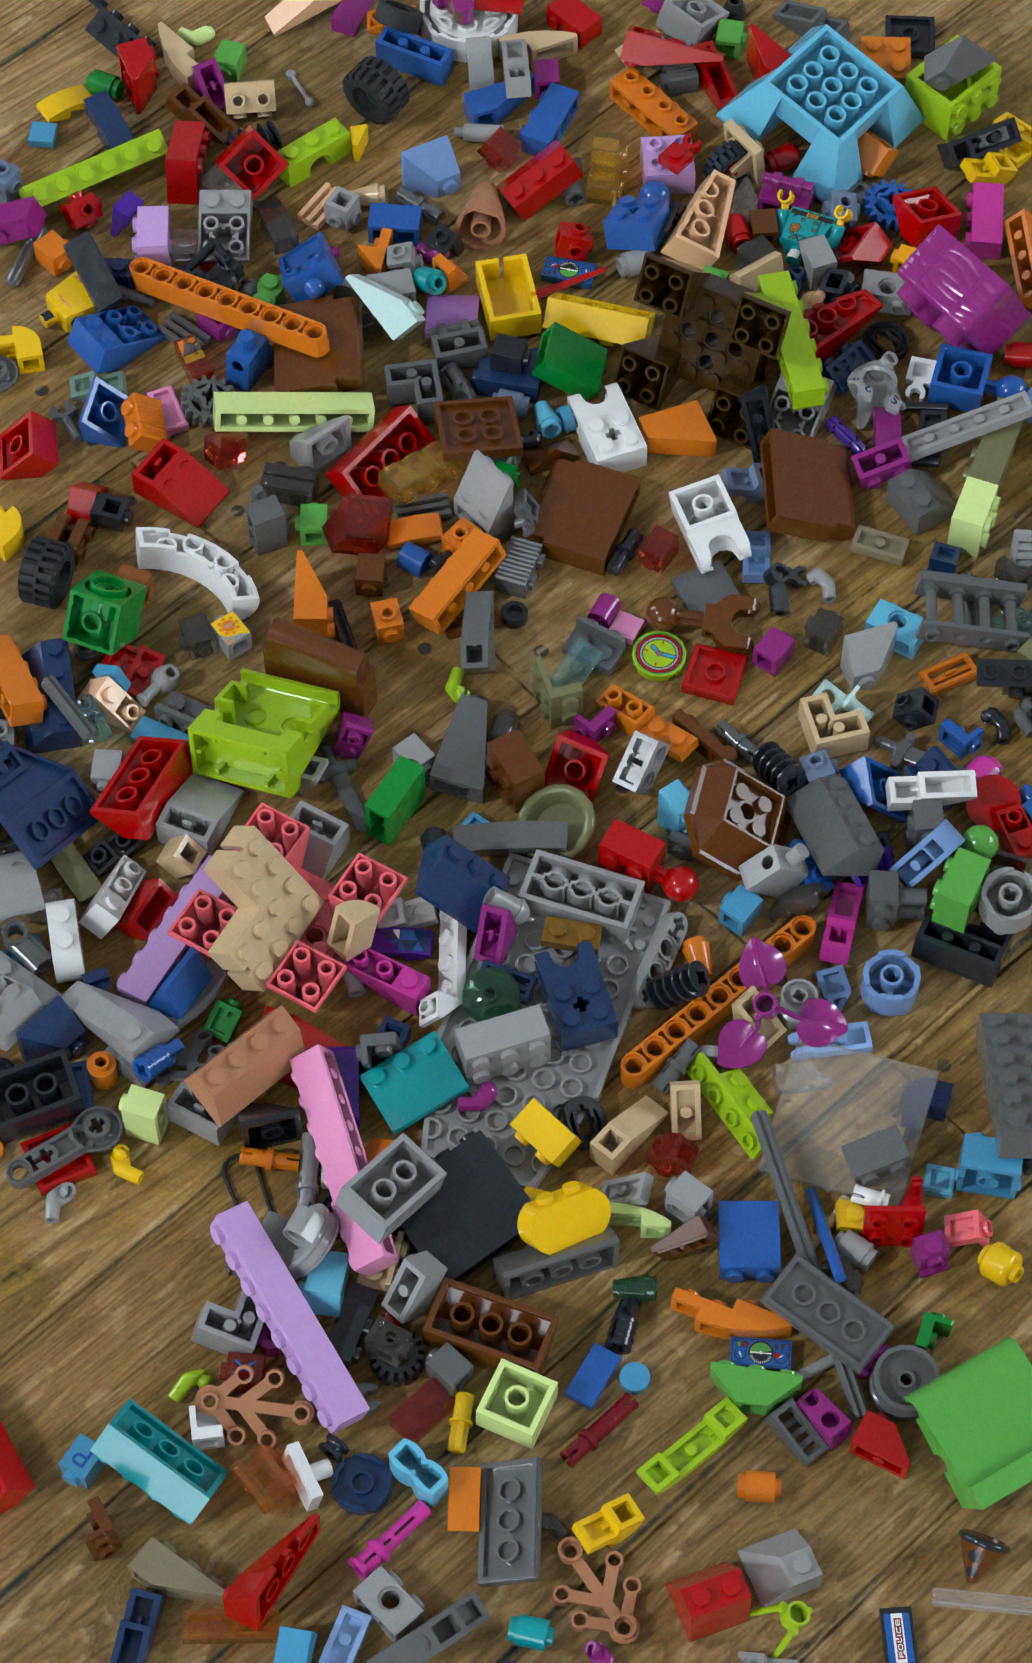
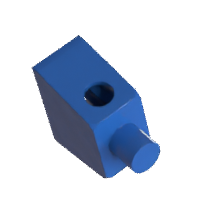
[226,329,274,392]

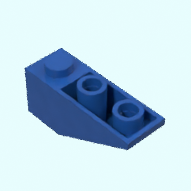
[463,73,534,125]

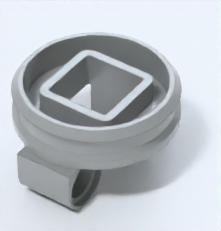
[261,1203,339,1280]

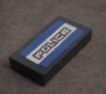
[879,1606,918,1663]

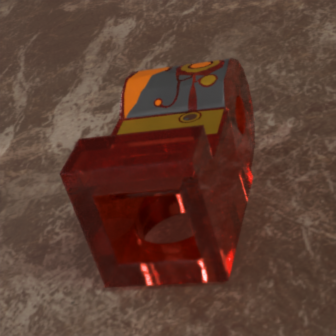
[174,334,214,386]

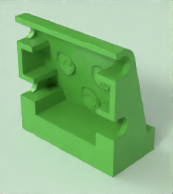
[904,1337,1032,1510]

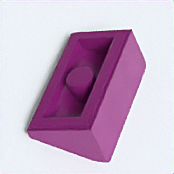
[331,0,373,37]

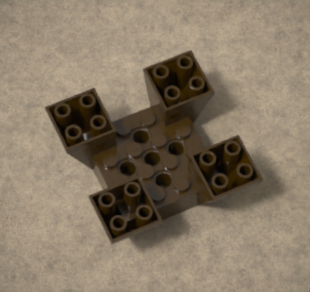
[613,252,791,450]

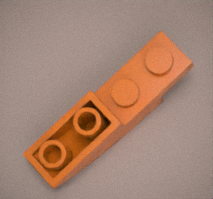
[595,684,699,763]
[670,1287,793,1340]

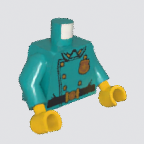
[777,189,853,266]

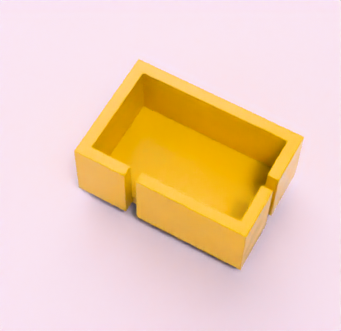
[475,253,542,341]

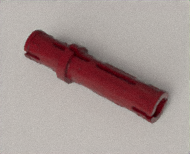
[560,1392,639,1468]

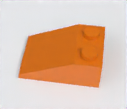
[293,550,335,639]

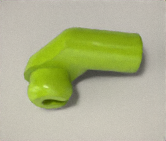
[445,667,470,703]

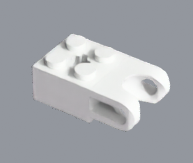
[567,383,647,472]
[669,474,752,574]

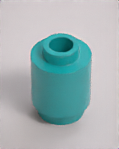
[412,266,447,295]
[507,1614,555,1652]

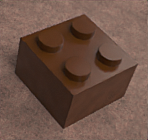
[485,729,545,814]

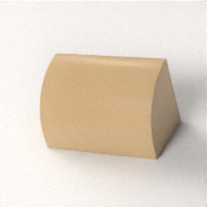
[728,251,784,292]
[327,900,381,962]

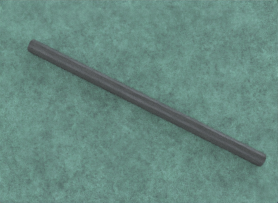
[751,1110,869,1419]

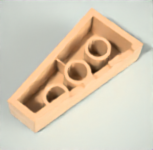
[660,169,736,270]

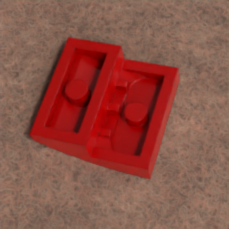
[95,644,166,701]

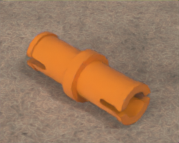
[239,1146,300,1173]

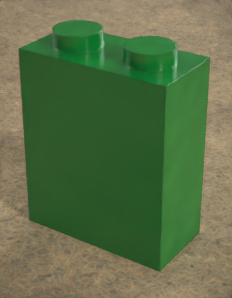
[532,322,608,401]
[364,755,426,846]

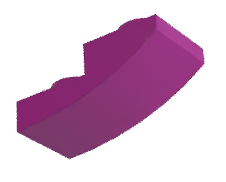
[872,406,902,447]

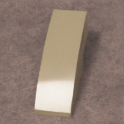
[158,21,198,91]
[498,30,578,68]

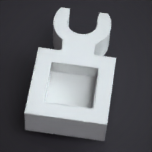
[905,356,937,402]

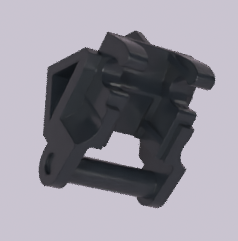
[178,237,246,291]

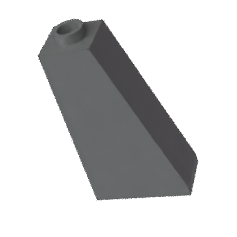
[429,694,488,804]

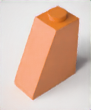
[638,400,717,457]

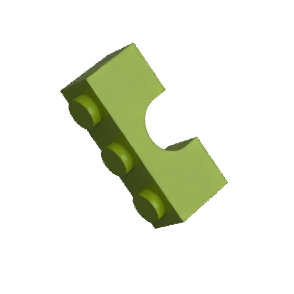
[277,118,351,188]

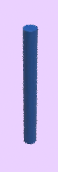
[805,1187,846,1283]

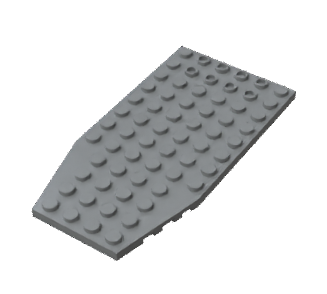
[421,849,672,1188]

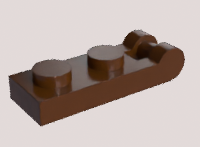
[672,709,737,765]

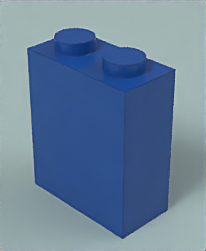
[717,1201,781,1283]

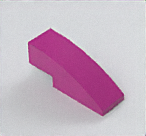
[819,880,864,966]

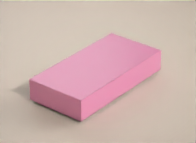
[147,385,189,437]

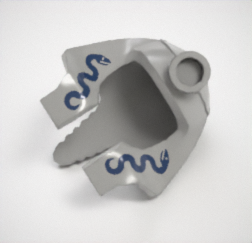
[847,351,906,430]

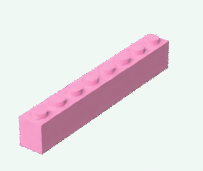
[289,1044,399,1277]

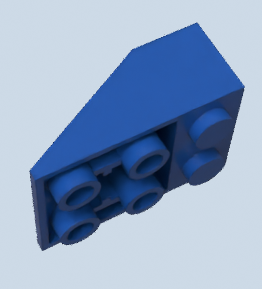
[68,304,166,375]

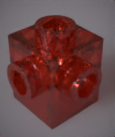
[646,1133,699,1178]

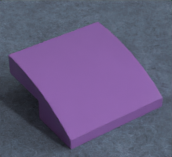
[425,294,479,338]

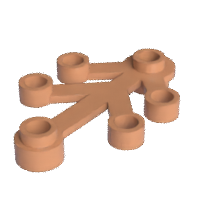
[195,1364,316,1450]
[553,1537,642,1645]

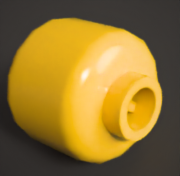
[977,1242,1024,1287]

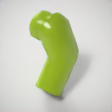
[168,1369,213,1404]

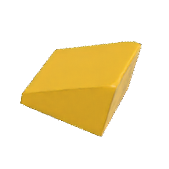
[349,124,369,162]

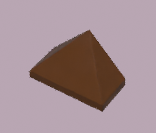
[522,437,580,476]

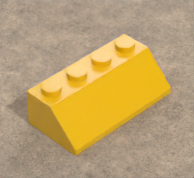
[542,292,657,346]

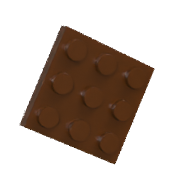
[433,396,523,462]

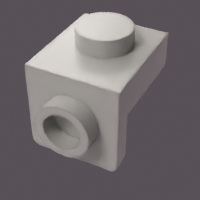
[387,241,424,275]

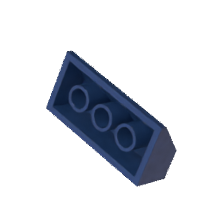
[21,638,83,754]

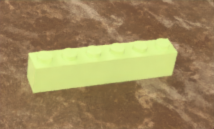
[213,392,375,432]

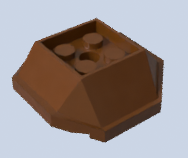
[683,758,791,882]

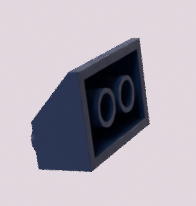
[414,835,510,934]

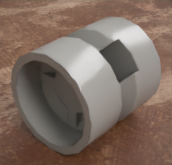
[778,979,818,1030]

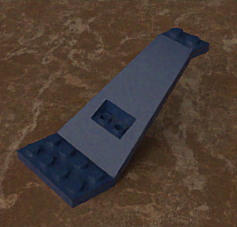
[0,740,99,870]

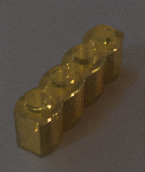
[378,440,470,506]

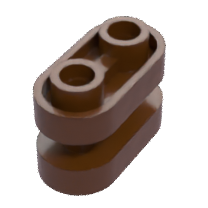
[47,512,96,568]

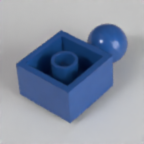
[603,180,672,251]
[927,343,1028,412]

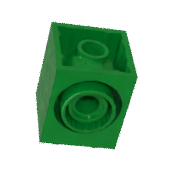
[62,570,147,656]

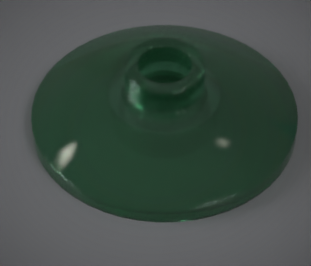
[462,967,520,1022]

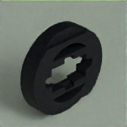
[863,321,910,361]
[557,1096,608,1150]

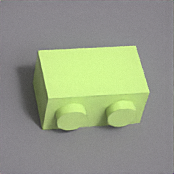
[119,1084,170,1145]

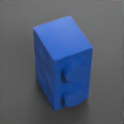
[368,203,422,246]

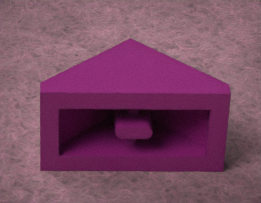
[192,57,226,110]
[473,903,517,965]

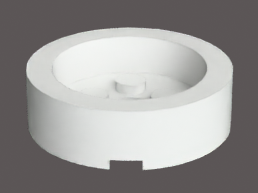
[420,0,518,62]

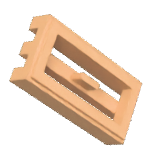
[297,182,336,231]

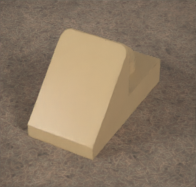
[731,986,787,1049]
[669,1080,702,1141]

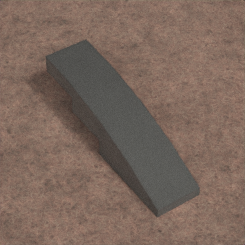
[453,821,567,856]

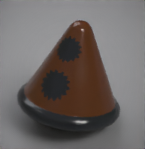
[958,1529,1010,1584]

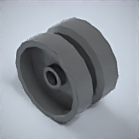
[868,1345,940,1421]

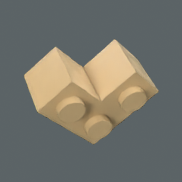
[798,692,870,758]

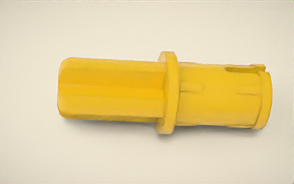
[447,1392,475,1455]

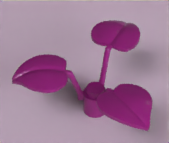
[717,937,848,1069]

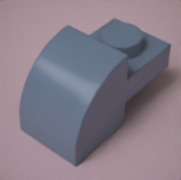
[720,463,764,503]

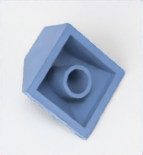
[401,135,461,198]

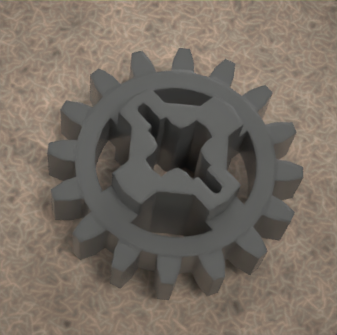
[181,375,233,429]

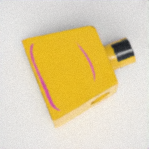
[39,272,104,333]

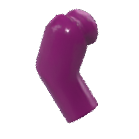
[585,1640,615,1663]

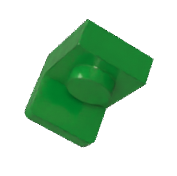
[203,997,249,1043]
[915,1312,954,1351]

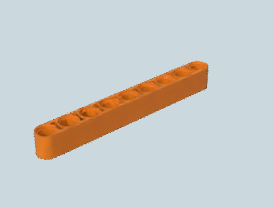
[130,257,330,357]
[620,915,816,1089]

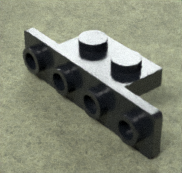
[84,0,161,58]
[976,659,1032,699]
[329,1282,379,1371]

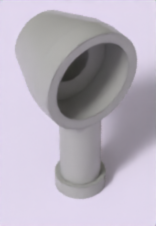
[136,664,179,707]

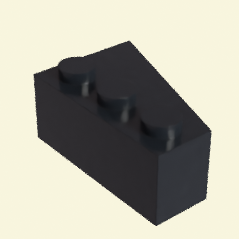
[911,915,1015,988]

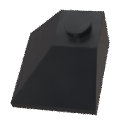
[237,1103,303,1149]

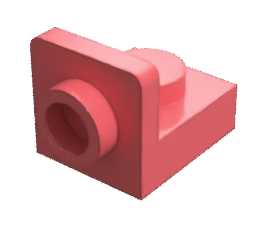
[944,1209,993,1248]

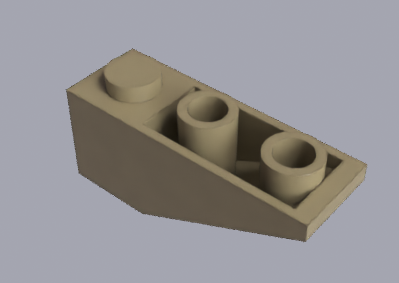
[128,1537,226,1606]

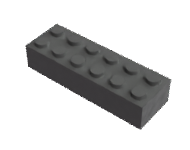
[975,1012,1032,1159]

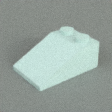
[345,274,426,341]

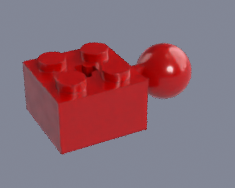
[598,819,699,902]

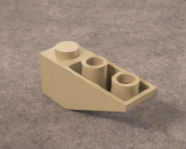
[589,1095,669,1175]

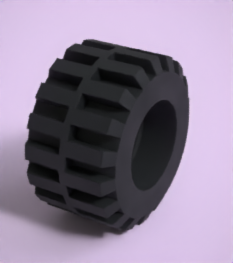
[342,56,410,125]
[18,536,75,610]

